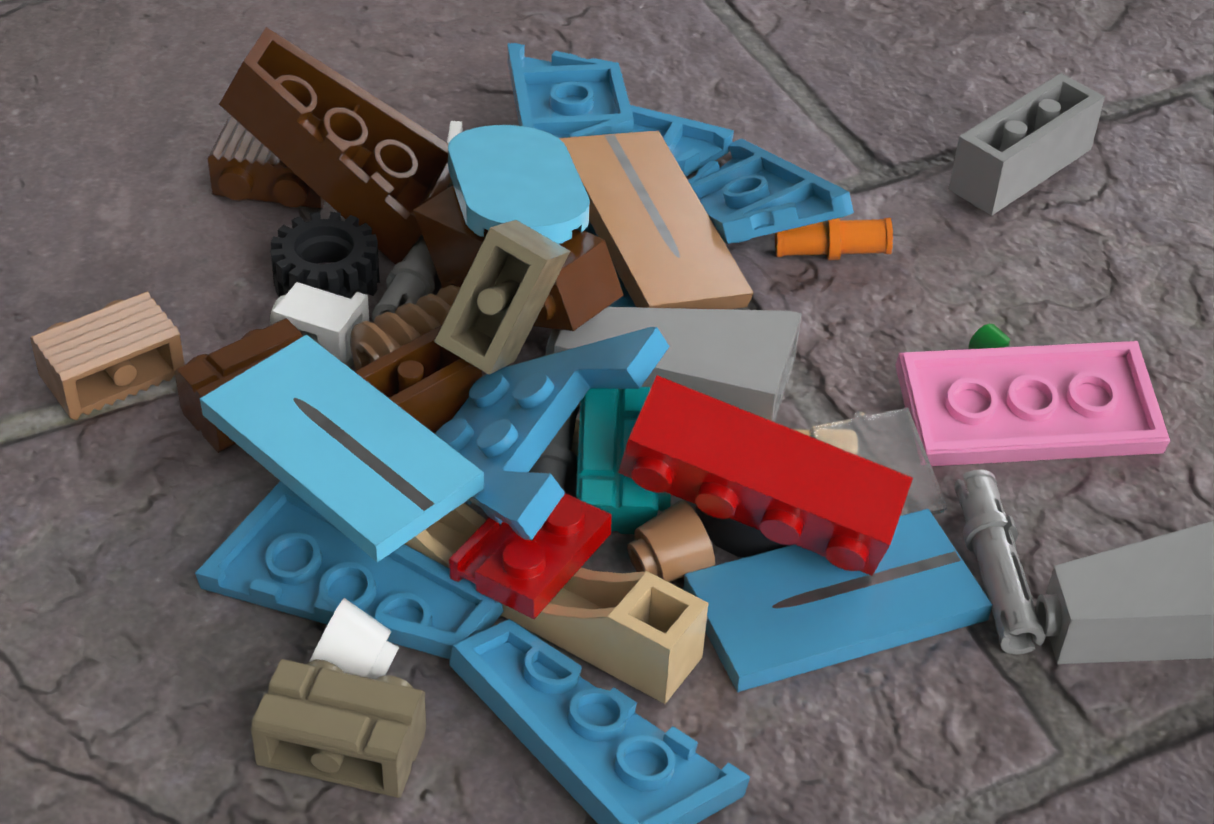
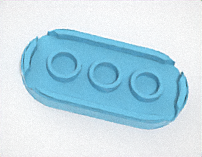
[448,125,590,244]

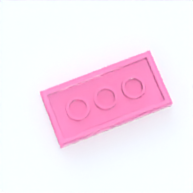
[895,341,1170,467]

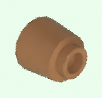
[627,500,715,582]

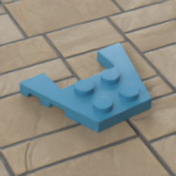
[435,327,670,540]

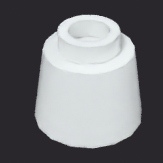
[309,598,399,680]

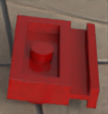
[449,493,612,619]

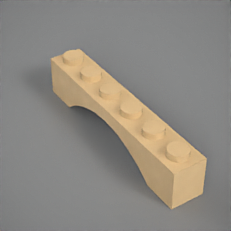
[405,503,708,704]

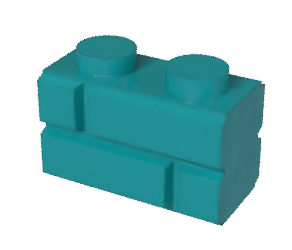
[577,387,671,534]

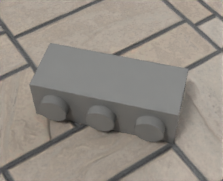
[949,73,1105,215]

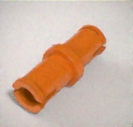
[775,218,893,260]

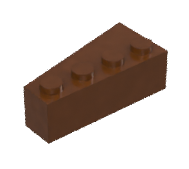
[219,27,452,264]

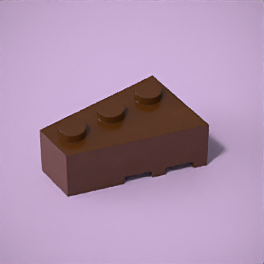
[413,185,623,331]

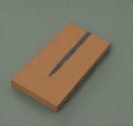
[559,130,754,309]

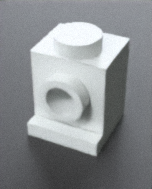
[270,282,370,368]

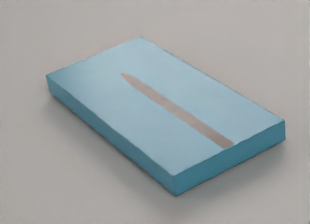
[200,335,484,563]

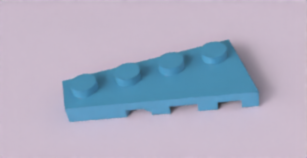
[195,481,503,659]
[449,619,750,824]

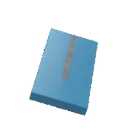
[683,509,992,692]

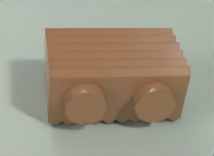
[30,291,185,420]

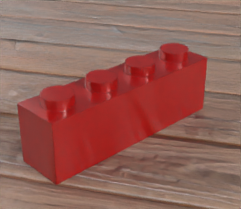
[618,375,913,576]

